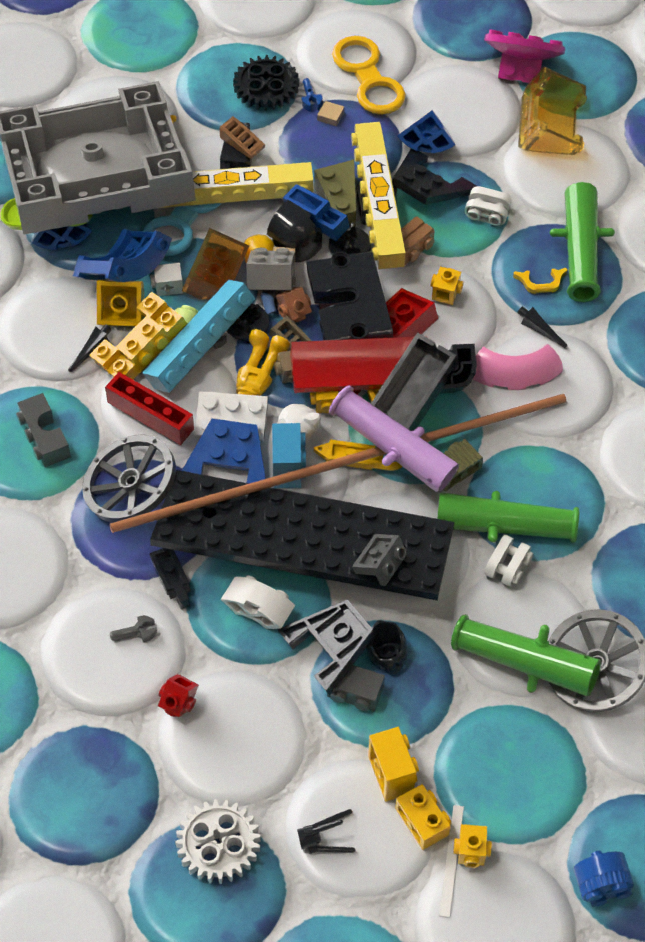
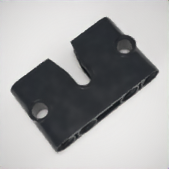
[306,251,394,341]

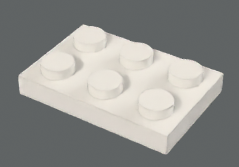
[195,391,268,443]

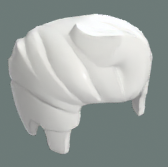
[277,404,321,443]

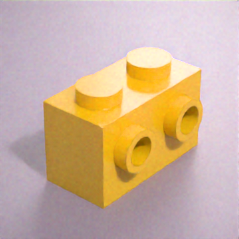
[395,784,451,850]

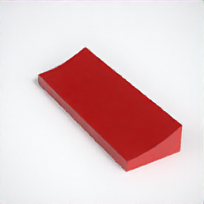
[353,288,438,395]
[290,336,427,393]

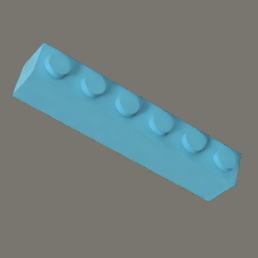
[142,280,255,393]

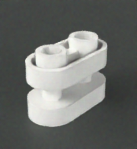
[464,186,512,226]
[484,534,533,587]

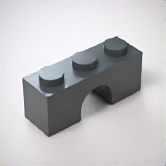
[16,393,71,467]

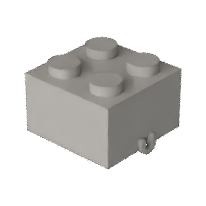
[246,248,296,290]

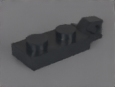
[149,548,191,609]

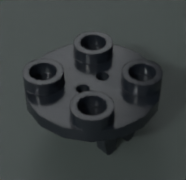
[328,223,371,255]
[227,303,269,344]

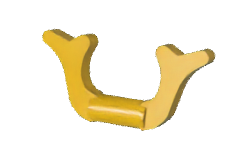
[513,268,567,294]

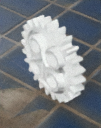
[175,799,261,884]

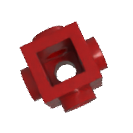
[158,674,199,717]

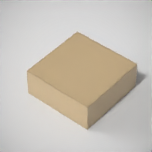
[317,101,344,126]

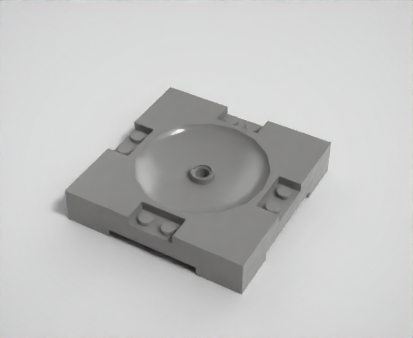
[0,81,196,235]

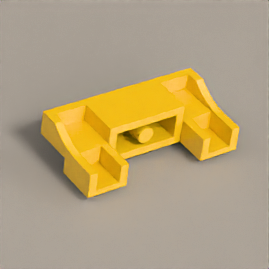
[90,292,188,380]

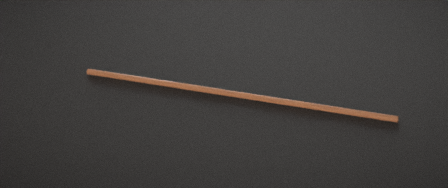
[110,394,566,533]

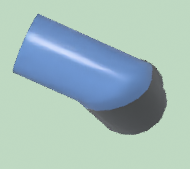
[260,290,277,315]

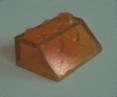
[182,228,249,300]

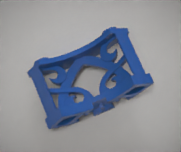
[73,229,172,282]

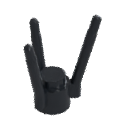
[297,809,356,854]

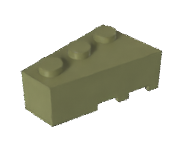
[314,159,356,227]

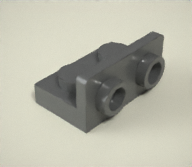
[352,534,407,586]

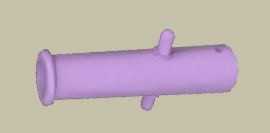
[329,385,459,494]

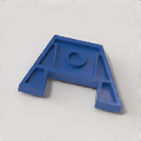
[182,418,266,483]

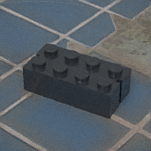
[371,332,459,431]

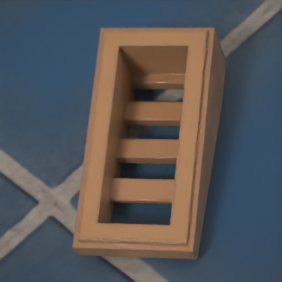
[219,116,265,159]

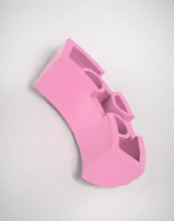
[473,344,563,390]

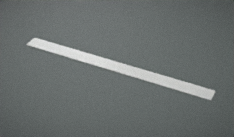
[439,805,464,917]

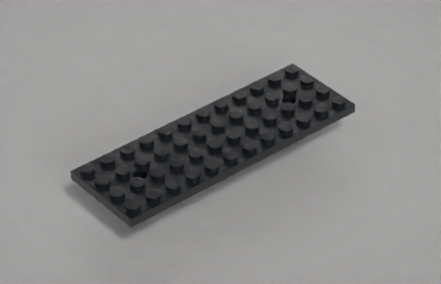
[150,470,455,601]

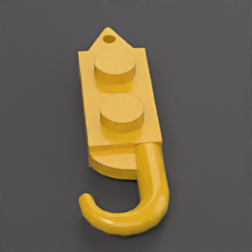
[313,439,403,471]

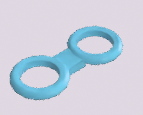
[143,203,221,257]

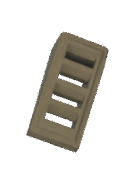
[269,315,312,351]

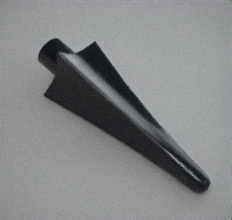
[517,306,568,348]
[68,324,112,372]

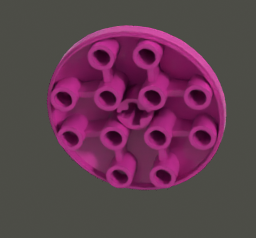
[484,30,566,85]

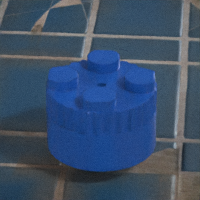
[573,851,634,907]

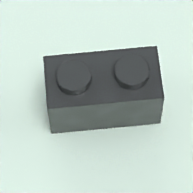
[327,665,385,712]

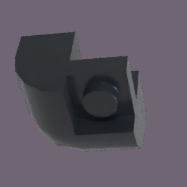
[267,200,322,262]
[436,344,477,394]

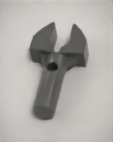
[110,615,157,642]

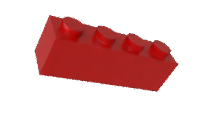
[105,372,194,445]

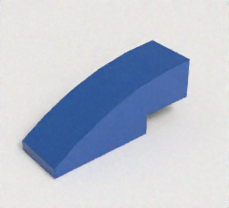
[283,184,350,241]

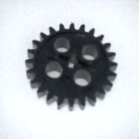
[233,55,299,111]

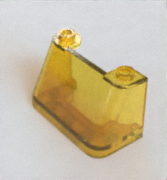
[518,67,587,155]

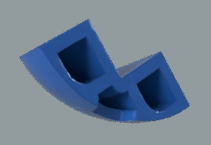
[397,110,456,153]
[32,223,92,250]

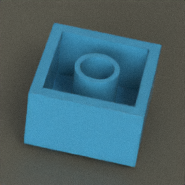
[272,423,306,488]

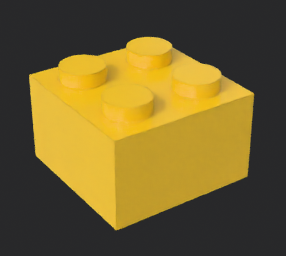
[368,726,419,802]

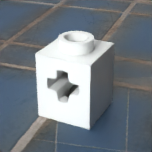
[150,263,183,296]

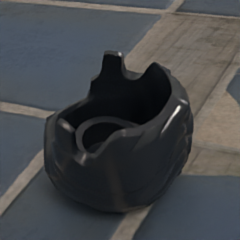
[367,620,408,673]

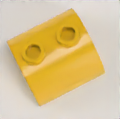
[97,280,144,326]

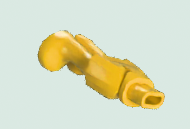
[236,329,290,396]

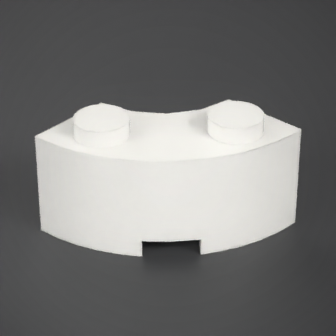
[221,576,295,629]

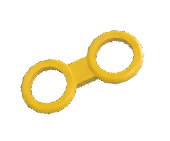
[332,35,406,115]

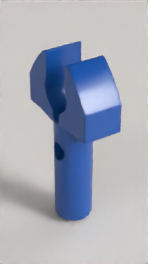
[301,78,323,112]

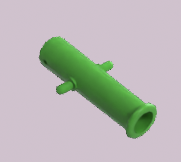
[550,182,615,302]
[437,491,580,543]
[451,614,601,697]

